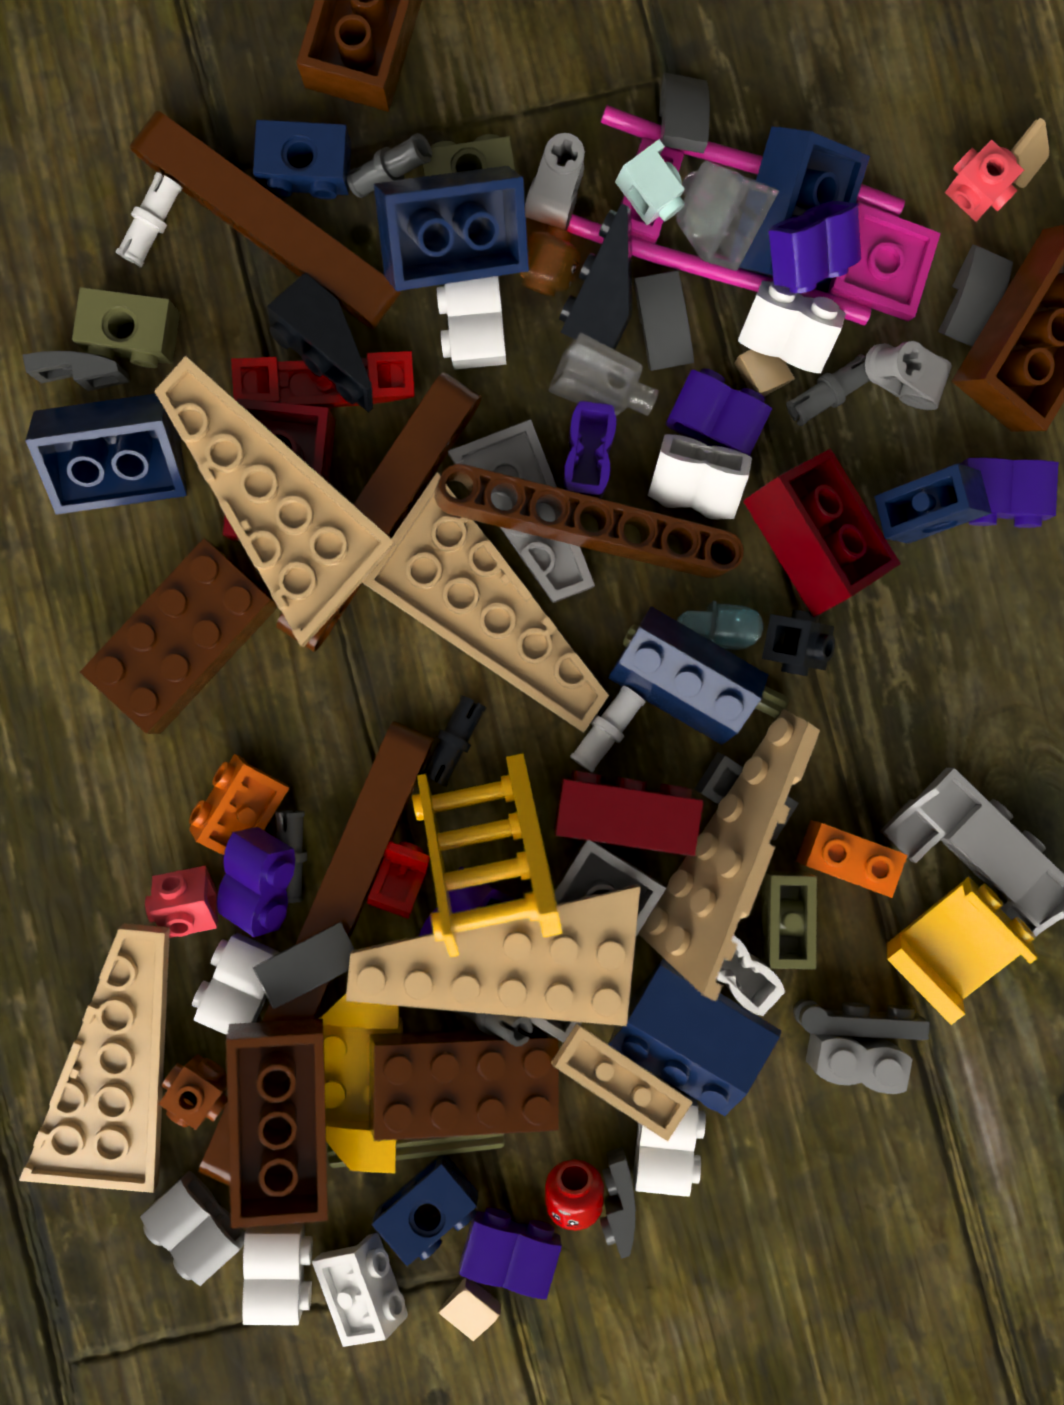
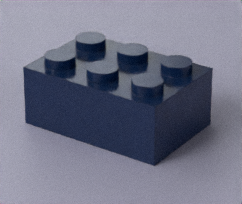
[374,166,529,291]

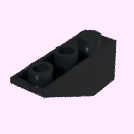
[559,203,632,357]
[267,273,373,413]

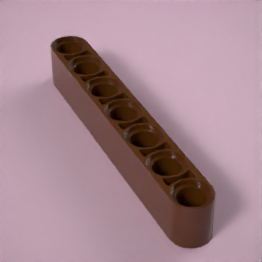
[129,111,401,329]
[276,372,482,652]
[434,464,744,578]

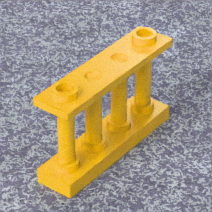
[412,753,562,957]

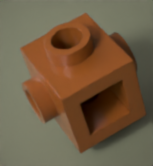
[159,1054,228,1130]

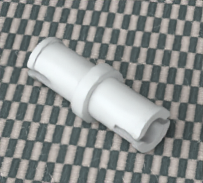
[116,172,182,267]
[570,685,646,773]

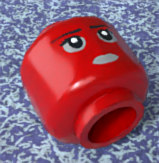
[545,1159,604,1231]

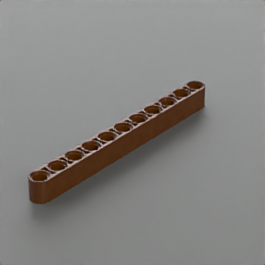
[198,721,435,1186]

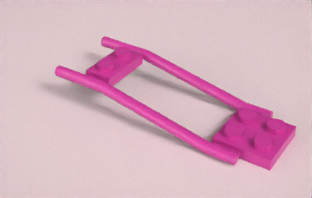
[566,105,941,326]

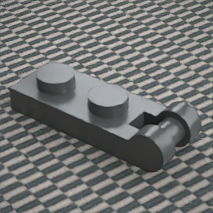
[793,998,929,1040]

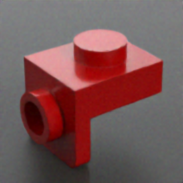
[367,842,430,919]

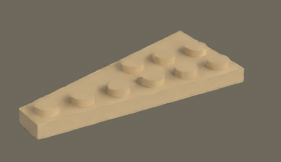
[155,356,396,647]
[362,472,609,733]
[638,709,820,1002]
[346,884,641,1026]
[19,923,170,1193]

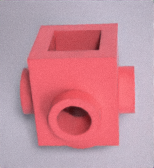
[945,139,1024,222]
[145,866,218,938]

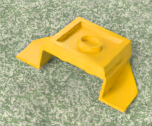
[318,994,403,1173]

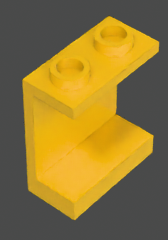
[887,877,1037,1025]

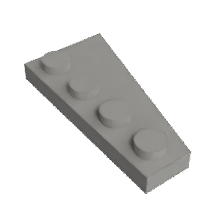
[448,420,595,603]

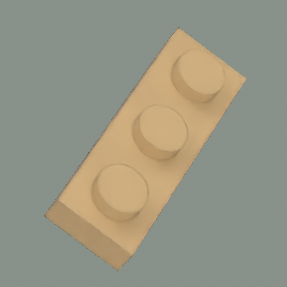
[551,1023,693,1142]

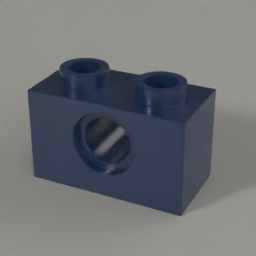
[253,120,352,199]
[874,464,992,543]
[372,1155,479,1266]

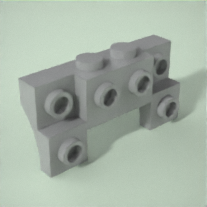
[880,767,1064,937]

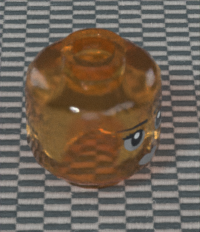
[518,225,581,298]

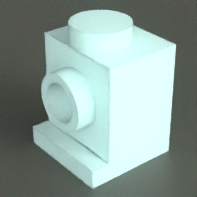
[615,139,685,225]

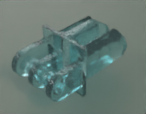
[676,601,763,650]

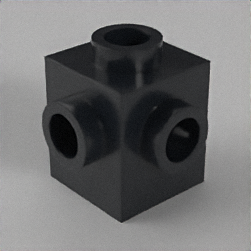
[762,609,835,676]

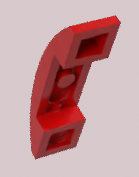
[231,351,415,408]

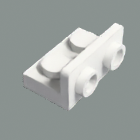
[312,1233,408,1347]

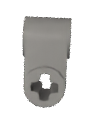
[525,133,585,230]
[865,341,952,410]

